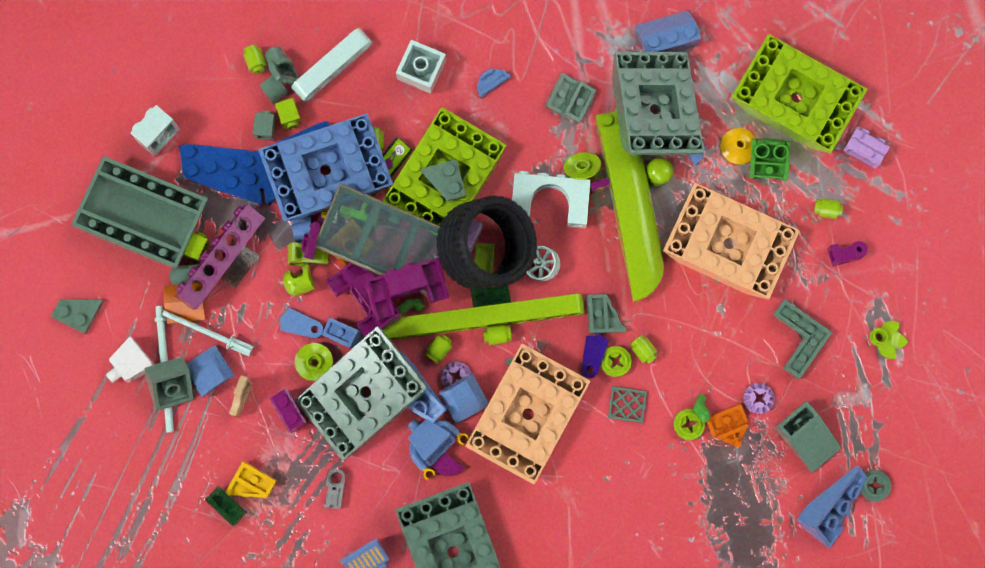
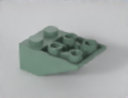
[774,401,841,473]

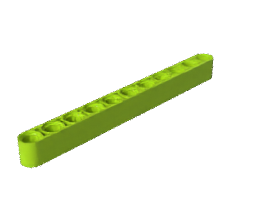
[384,294,585,340]

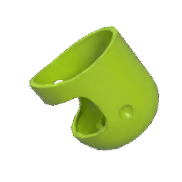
[645,157,674,187]
[283,263,315,296]

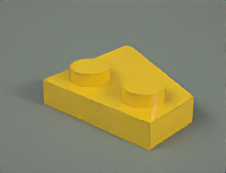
[224,461,278,498]

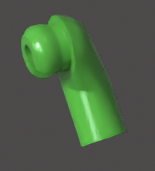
[397,298,425,316]
[693,394,711,422]

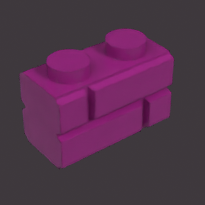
[270,388,308,434]

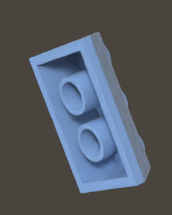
[634,11,701,52]

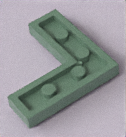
[773,299,832,380]

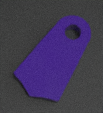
[582,333,609,378]

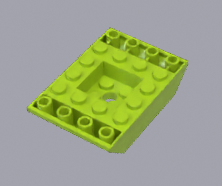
[731,34,868,153]
[383,107,507,236]

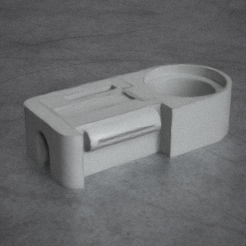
[323,469,346,509]

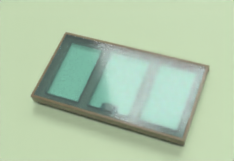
[316,183,443,295]

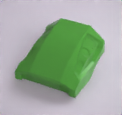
[749,138,791,181]

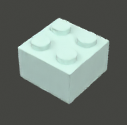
[396,40,446,94]
[131,105,180,157]

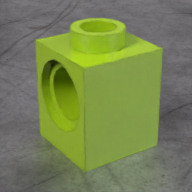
[275,98,302,130]
[183,231,210,263]

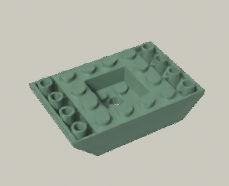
[612,52,705,155]
[295,326,428,461]
[395,482,501,568]

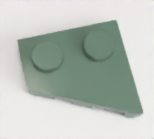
[586,294,626,334]

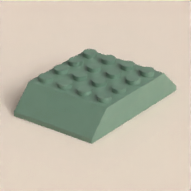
[71,156,208,269]

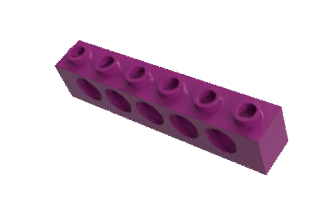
[175,204,265,310]

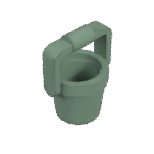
[265,46,299,84]

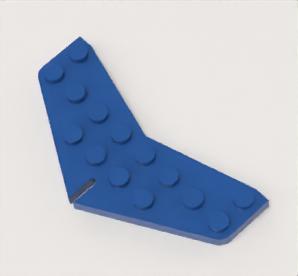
[179,121,329,207]

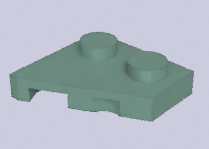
[421,160,466,202]
[51,299,104,334]

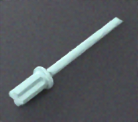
[162,310,254,357]

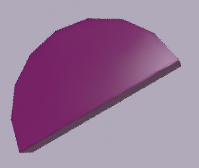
[301,222,320,260]
[432,453,465,476]

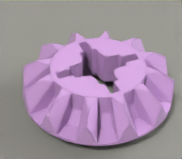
[441,361,471,387]
[743,383,775,414]

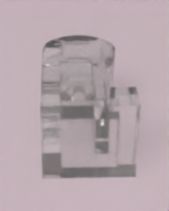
[831,383,872,409]

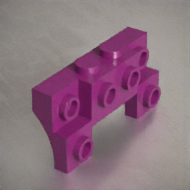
[326,257,401,337]
[364,258,450,321]

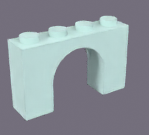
[512,171,590,228]

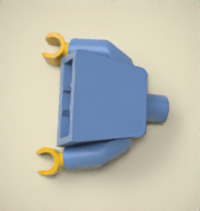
[408,419,469,480]

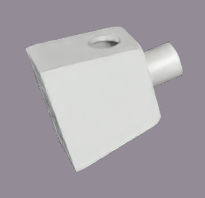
[106,337,154,383]

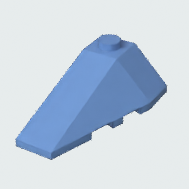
[399,350,447,423]
[797,466,867,549]

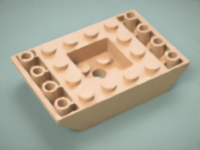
[663,183,800,300]
[465,344,590,484]

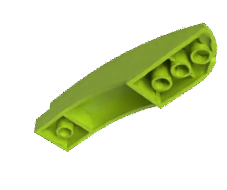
[596,108,664,302]

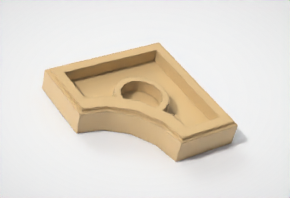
[229,375,253,418]

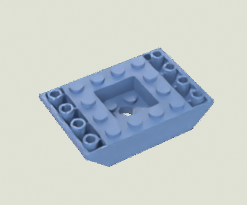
[258,114,393,222]

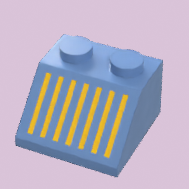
[341,539,390,568]

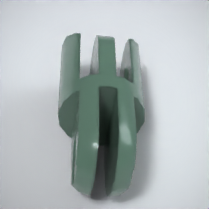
[170,264,211,285]

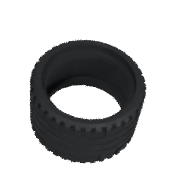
[436,196,537,290]

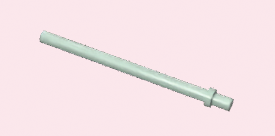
[154,306,174,433]

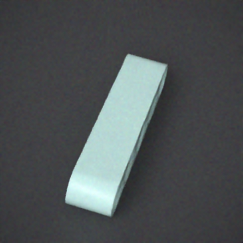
[291,28,372,102]

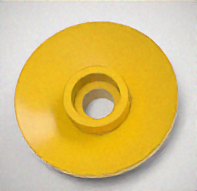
[720,128,755,165]

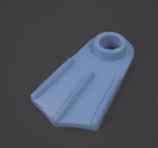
[280,308,323,338]

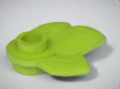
[869,321,908,359]

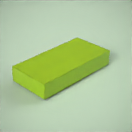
[475,243,495,273]

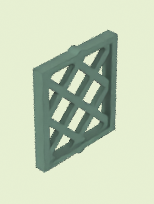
[608,386,647,423]

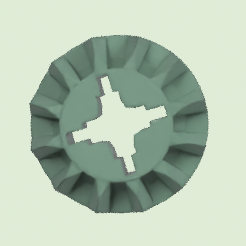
[861,470,891,502]

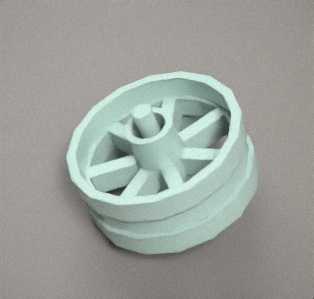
[527,246,560,281]

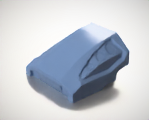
[186,345,235,398]
[438,372,489,424]

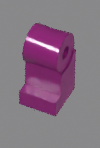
[827,241,868,267]

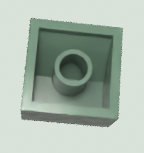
[144,357,194,411]

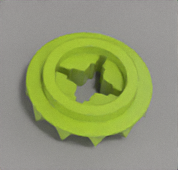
[601,346,631,377]
[674,409,705,440]

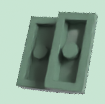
[544,73,596,123]

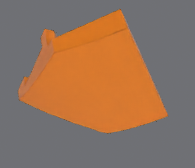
[706,403,749,448]

